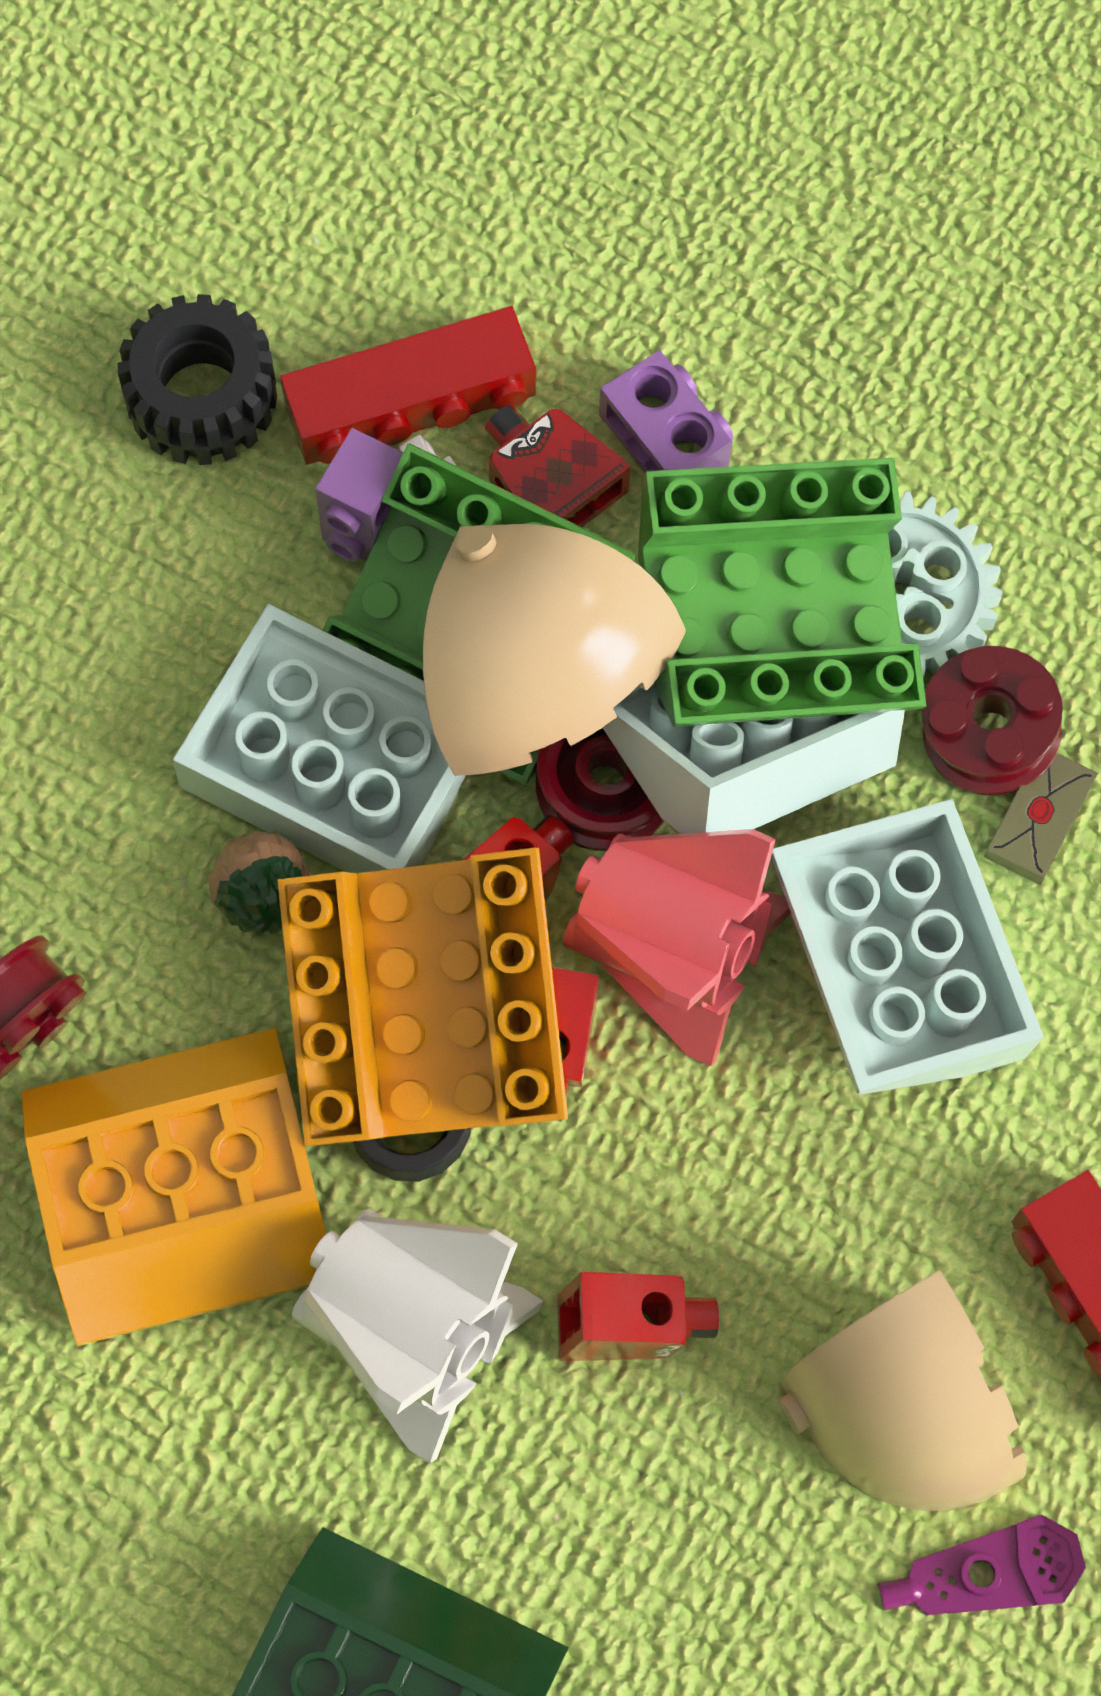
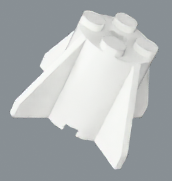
[292,1209,543,1464]

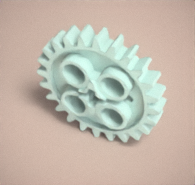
[888,491,1002,678]

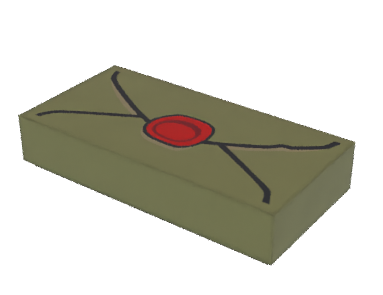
[984,753,1098,885]

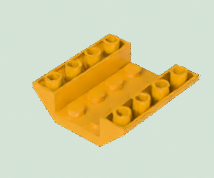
[278,848,568,1146]
[21,1027,327,1346]

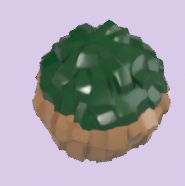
[207,831,310,934]

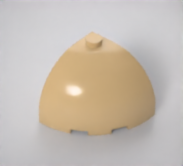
[423,524,686,776]
[778,1270,1027,1511]

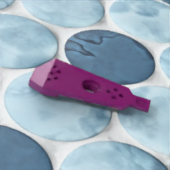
[877,1515,1086,1616]

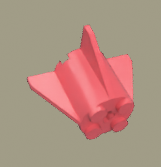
[563,829,791,1066]

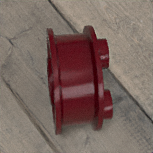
[921,646,1063,796]
[535,728,664,851]
[0,935,86,1079]

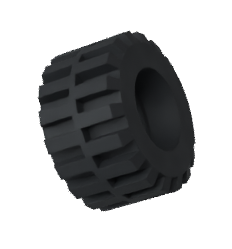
[117,294,277,465]

